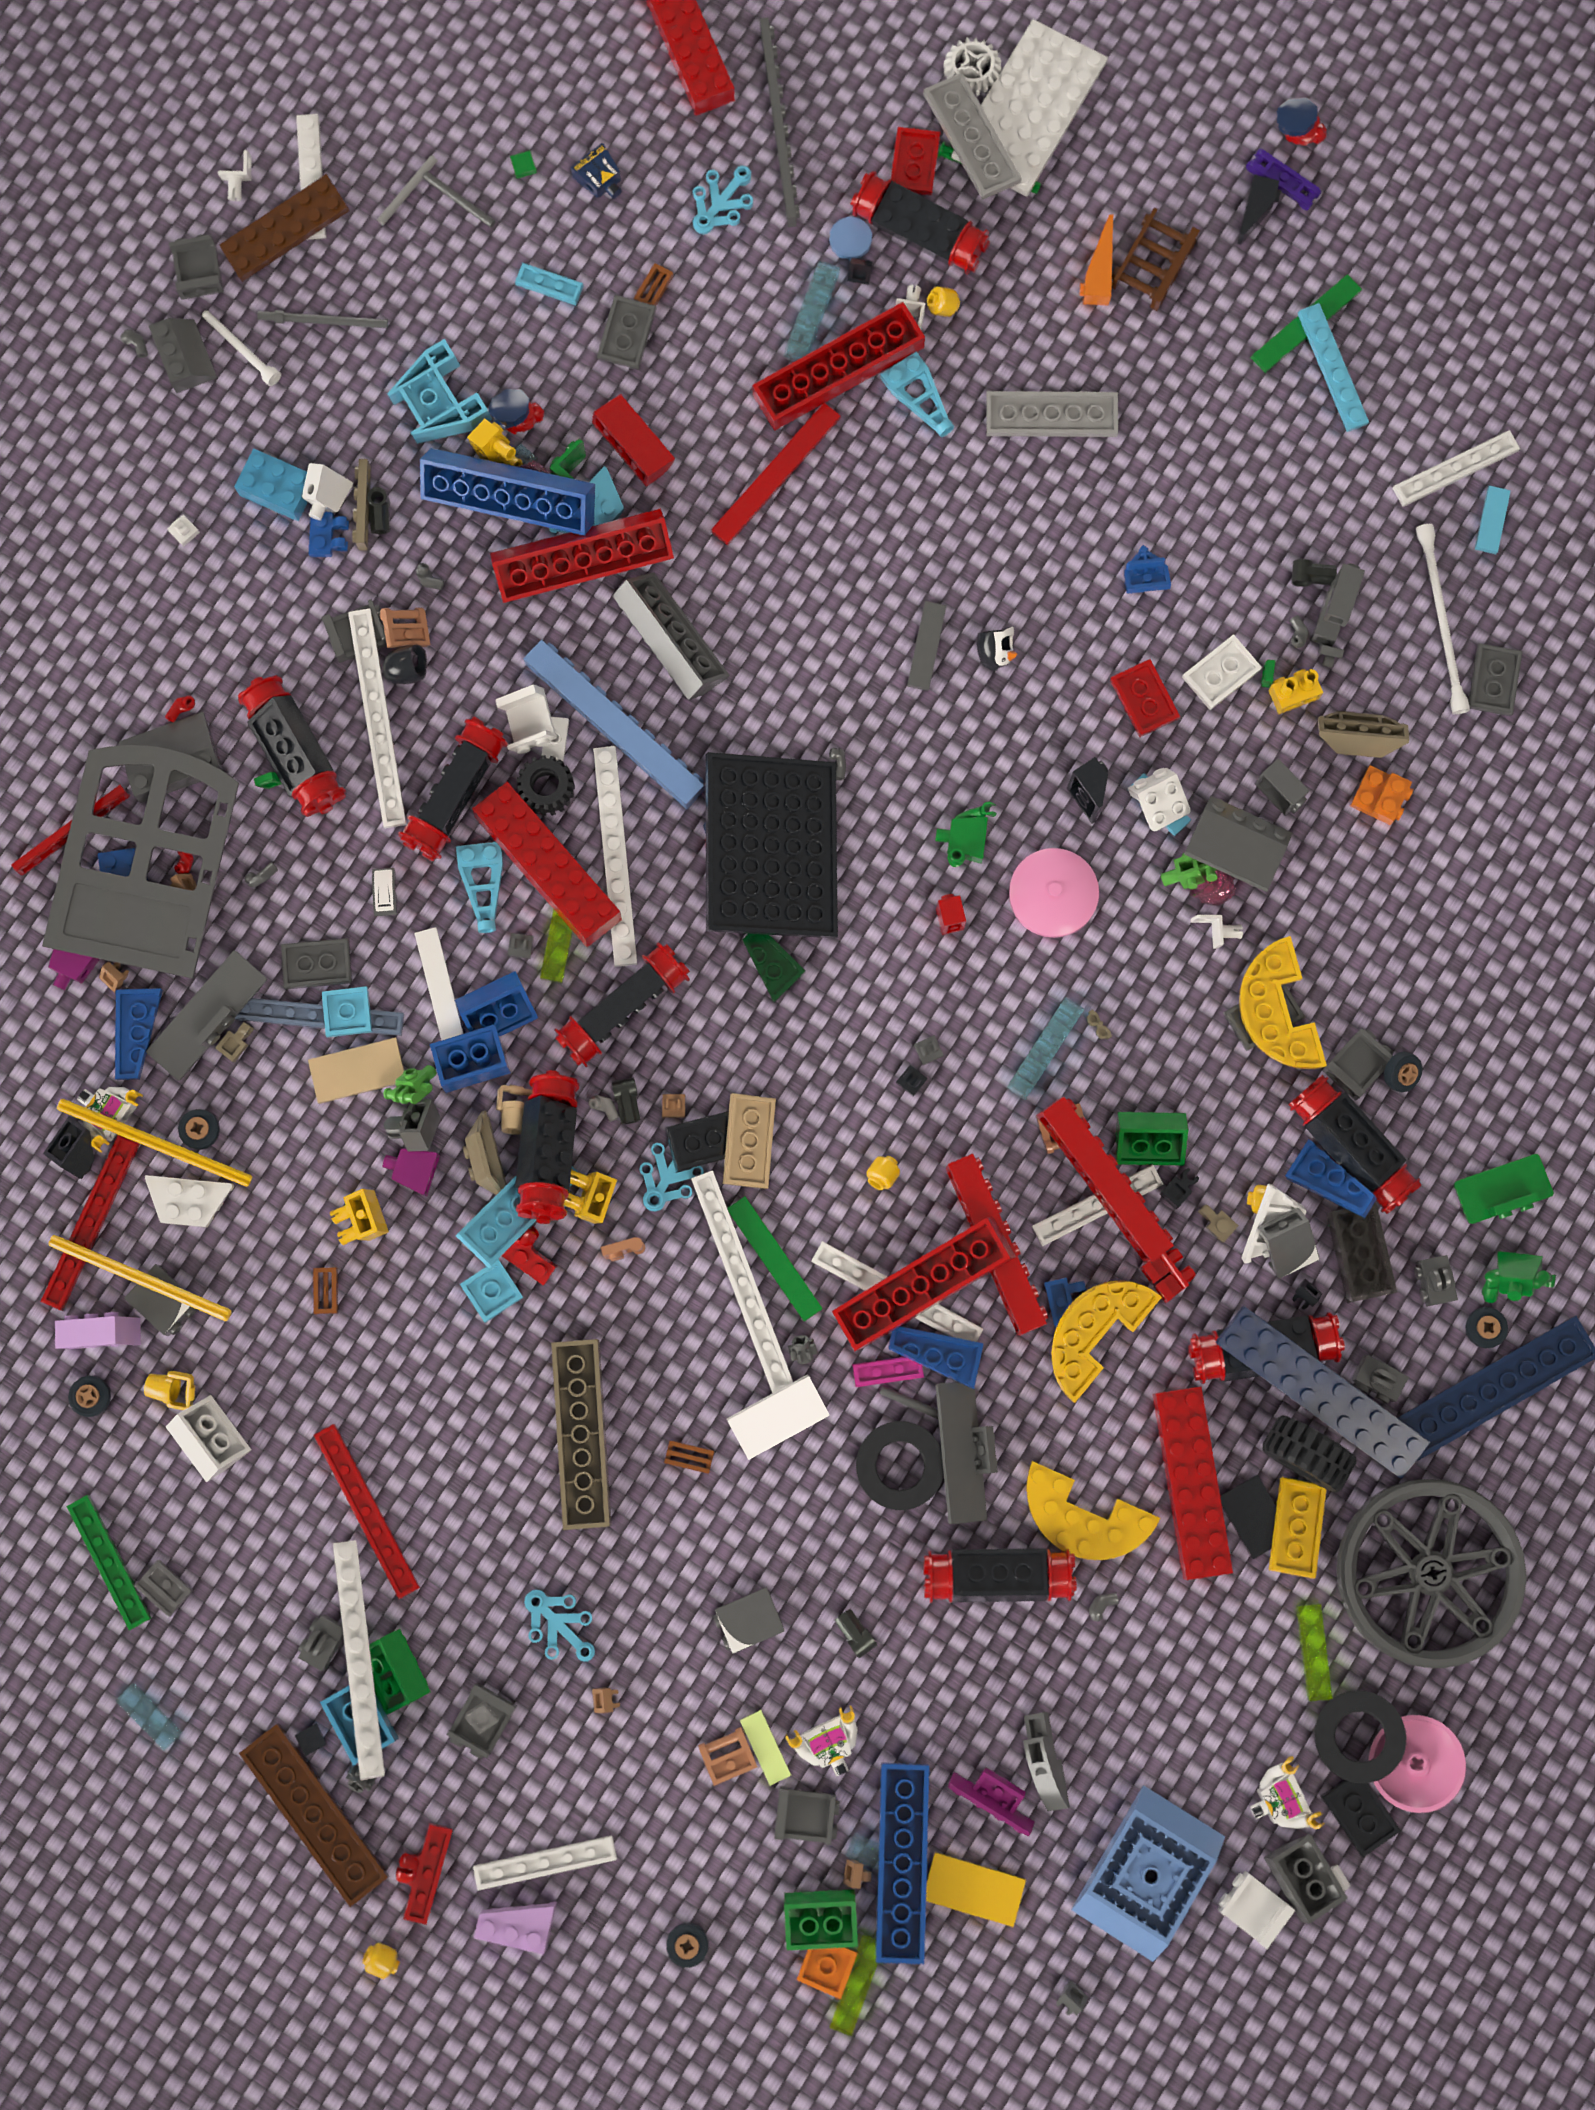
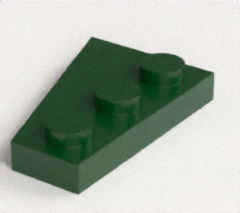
[742,934,806,1003]

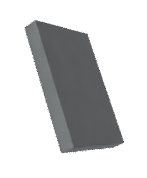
[597,295,657,370]
[1468,643,1523,716]
[281,938,352,990]
[1223,984,1305,1052]

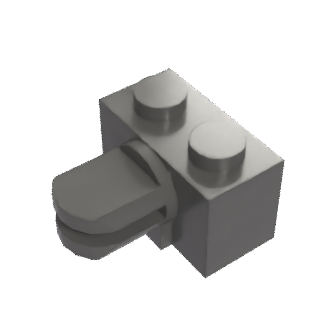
[384,1099,441,1151]
[1414,1255,1458,1307]
[1351,1355,1409,1404]
[298,1615,344,1671]

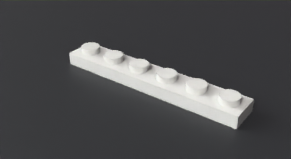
[297,114,326,240]

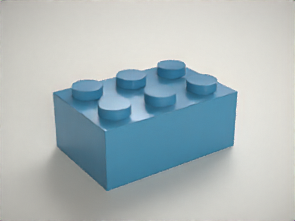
[234,448,308,522]
[320,1686,399,1765]

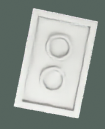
[1182,634,1262,710]

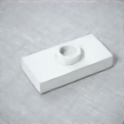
[542,717,569,762]

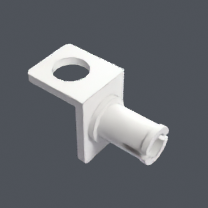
[218,150,252,201]
[895,285,925,329]
[1191,915,1243,949]

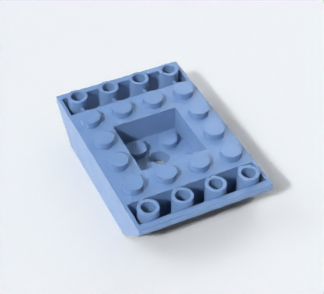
[1071,1785,1225,1962]

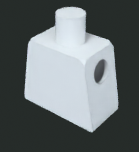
[302,463,353,520]

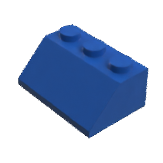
[454,971,538,1037]
[430,1024,511,1093]

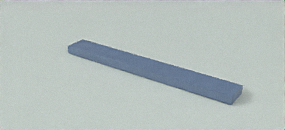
[235,998,404,1036]

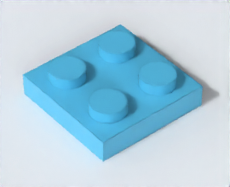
[322,986,372,1037]
[460,1259,524,1323]

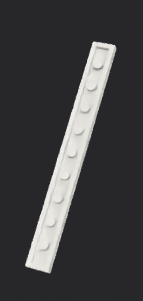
[348,608,407,829]
[593,746,638,967]
[691,1170,793,1393]
[333,1540,385,1780]

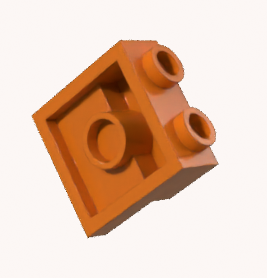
[1350,765,1414,825]

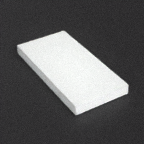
[727,1374,829,1460]

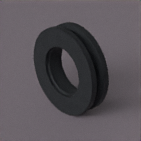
[856,1421,944,1510]
[1315,1690,1406,1783]

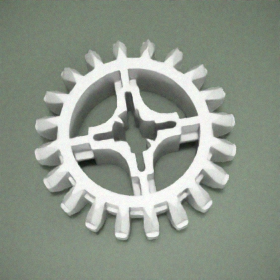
[944,37,1001,97]

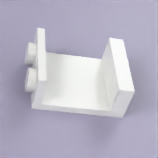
[495,684,556,754]
[1218,1871,1295,1949]

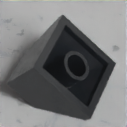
[43,1116,94,1179]

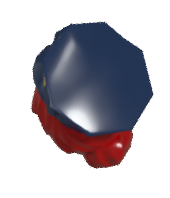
[1276,97,1327,146]
[489,389,545,435]

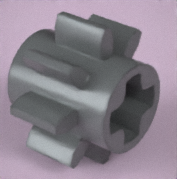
[788,1335,818,1364]
[346,1765,377,1793]

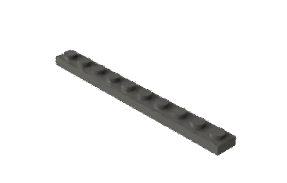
[760,17,800,228]

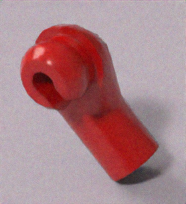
[165,695,195,722]
[174,851,194,874]

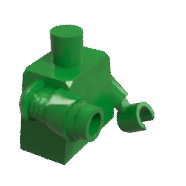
[935,802,997,867]
[1481,1251,1556,1303]

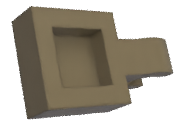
[215,1022,254,1063]
[1198,1204,1239,1243]

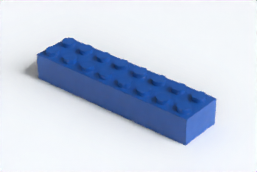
[420,448,595,535]
[875,1762,929,1964]

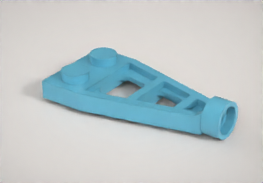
[880,352,955,437]
[456,842,503,933]

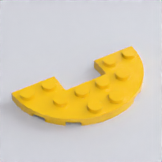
[1239,936,1327,1069]
[1052,1280,1162,1403]
[1026,1461,1160,1560]

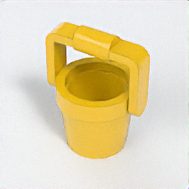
[144,1371,195,1410]

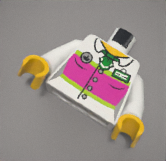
[77,1087,143,1153]
[785,1705,858,1776]
[1250,1756,1325,1829]

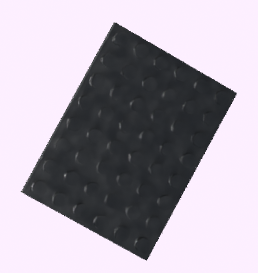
[705,752,838,939]

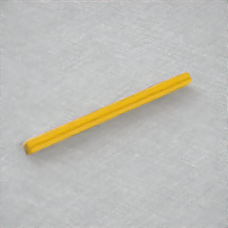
[57,1099,252,1187]
[49,1235,232,1321]

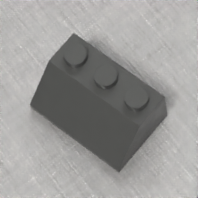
[149,318,217,393]
[1263,1834,1348,1924]

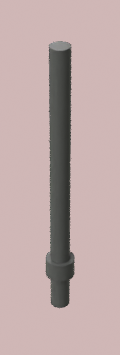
[257,310,388,329]

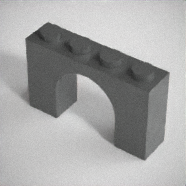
[1311,563,1365,647]

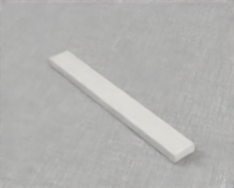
[811,1241,983,1342]

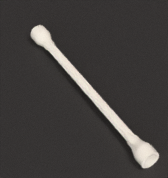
[1416,524,1470,715]

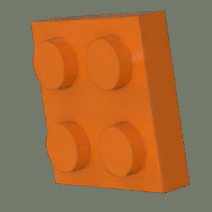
[797,1947,858,1999]

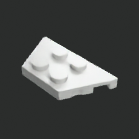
[145,1175,234,1228]
[1242,1184,1306,1263]

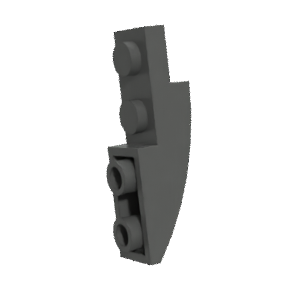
[1023,1712,1070,1811]

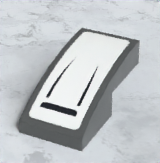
[372,868,397,916]

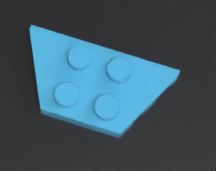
[549,466,625,533]

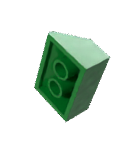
[1116,1112,1189,1166]
[369,1629,431,1715]
[784,1889,858,1951]

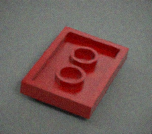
[891,127,940,196]
[1110,659,1180,737]

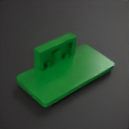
[1454,1154,1554,1224]

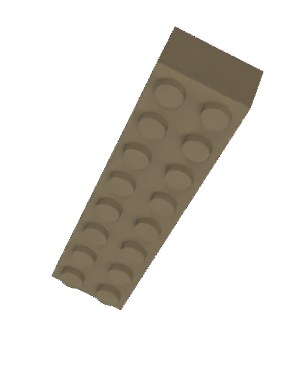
[551,1339,612,1530]

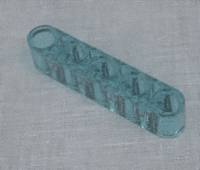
[784,261,840,361]
[1007,997,1084,1100]

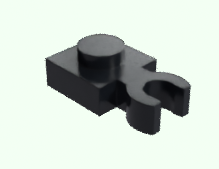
[1159,1168,1199,1209]

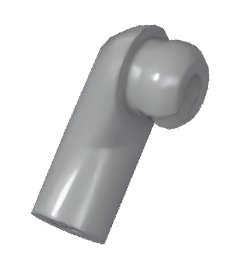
[588,1095,620,1122]

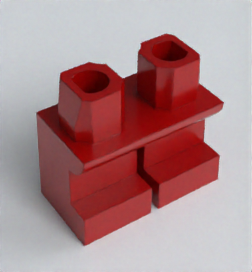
[1140,1248,1196,1303]

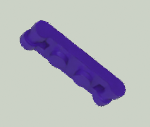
[1246,149,1321,210]

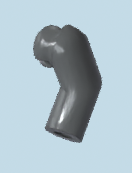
[120,330,148,358]
[416,563,444,590]
[1289,615,1309,648]
[829,747,846,781]
[244,862,278,888]
[1089,1593,1119,1621]

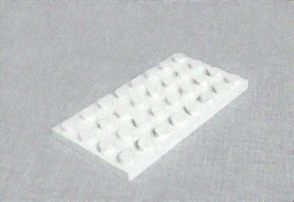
[952,19,1108,197]

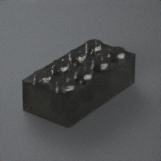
[1326,1202,1398,1303]

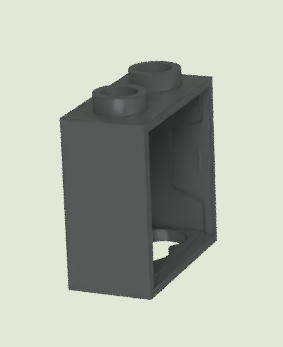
[1255,758,1309,816]

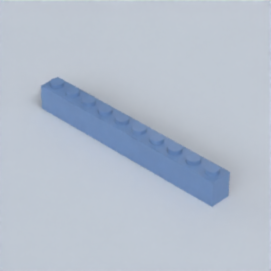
[523,640,705,809]

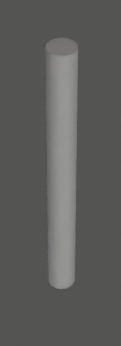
[377,155,437,225]

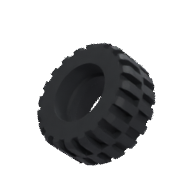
[1262,1415,1357,1493]

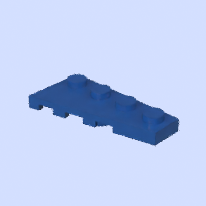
[115,988,163,1080]
[1285,1139,1377,1218]
[889,1326,984,1389]

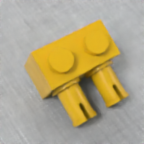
[467,419,523,468]
[1268,669,1323,714]
[564,1169,617,1224]
[330,1189,389,1245]

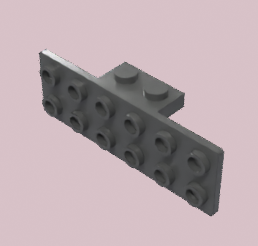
[146,951,267,1081]
[935,1382,998,1524]

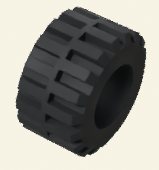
[517,755,575,816]

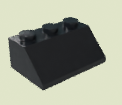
[1067,757,1108,824]

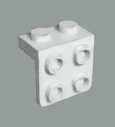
[1128,768,1191,831]

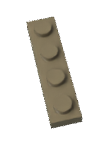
[352,459,371,550]

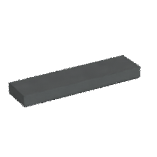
[907,601,947,691]

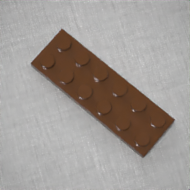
[219,174,350,282]

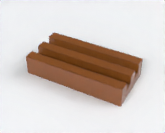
[633,263,674,306]
[313,1267,338,1314]
[664,1440,714,1474]

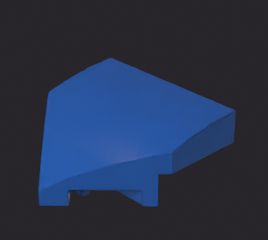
[1124,545,1171,594]

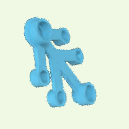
[693,166,753,234]
[639,1143,704,1212]
[525,1590,595,1661]

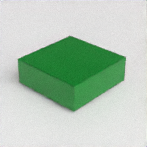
[510,150,537,179]
[1261,659,1276,688]
[253,772,282,789]

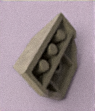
[1318,711,1409,758]
[463,1110,507,1195]

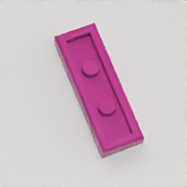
[852,1357,924,1387]

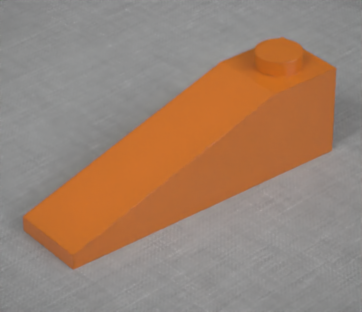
[1079,214,1113,305]

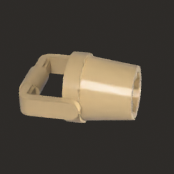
[496,1084,532,1135]

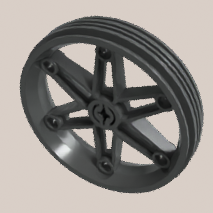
[1337,1479,1526,1668]

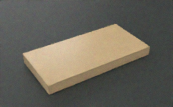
[308,1037,404,1104]
[723,1093,776,1189]

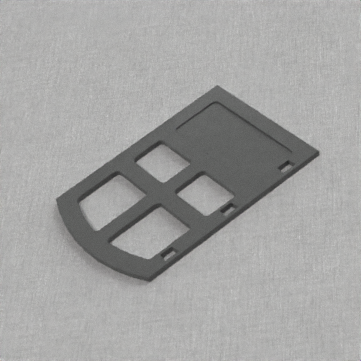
[42,745,239,979]

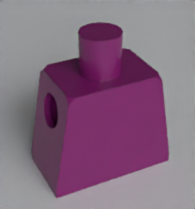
[48,949,100,991]
[382,1149,440,1197]

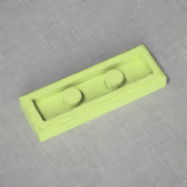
[740,1710,791,1786]

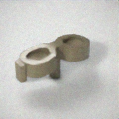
[1086,1009,1112,1040]

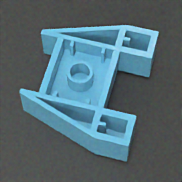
[387,339,492,444]

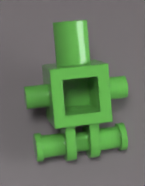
[1161,854,1218,889]
[383,1065,437,1104]

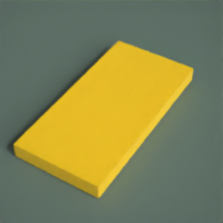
[1269,1477,1326,1579]
[926,1852,1026,1927]

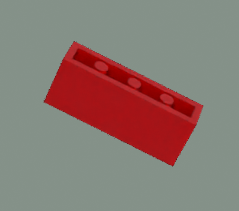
[592,394,675,487]

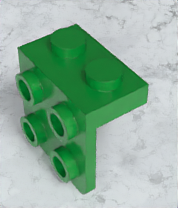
[549,438,586,479]

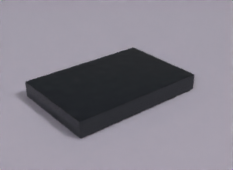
[665,1111,729,1172]
[1220,1475,1276,1559]
[1320,1780,1401,1858]

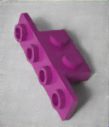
[948,1767,1035,1837]

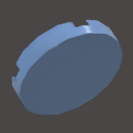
[829,217,872,260]

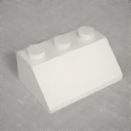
[166,1395,251,1482]

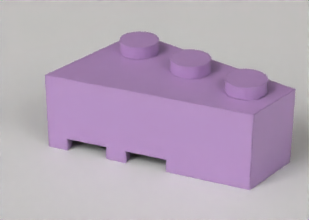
[55,1312,141,1349]
[474,1902,557,1955]

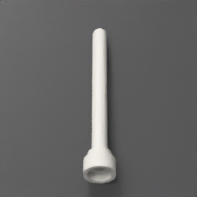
[202,311,281,386]

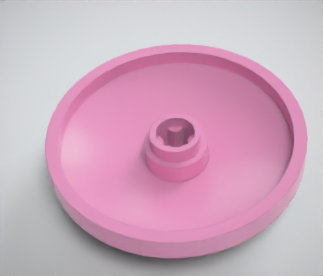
[1009,848,1099,938]
[1369,1715,1466,1813]

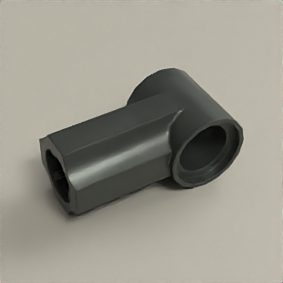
[367,487,390,535]
[1292,559,1337,587]
[612,1077,641,1125]
[834,1608,878,1659]

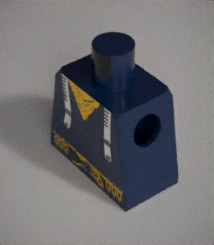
[570,143,622,199]

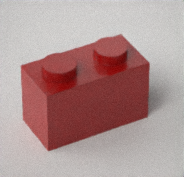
[936,894,966,935]

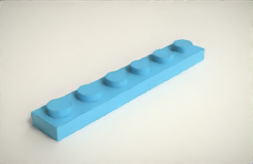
[1297,303,1369,432]

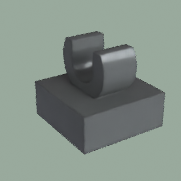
[1318,644,1344,668]
[507,933,534,959]
[914,1035,944,1066]
[1056,1980,1088,2016]

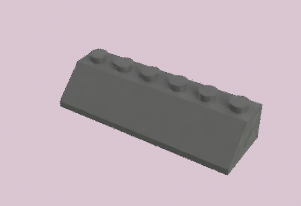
[613,572,730,700]

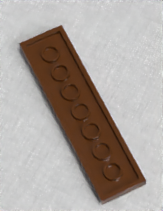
[239,1723,389,1907]

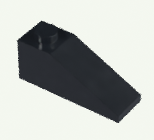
[1237,175,1281,245]

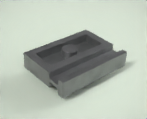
[135,1560,193,1617]

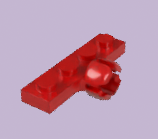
[502,1226,558,1286]
[396,1823,453,1925]

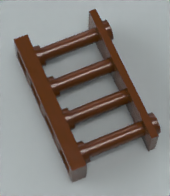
[1112,207,1200,312]

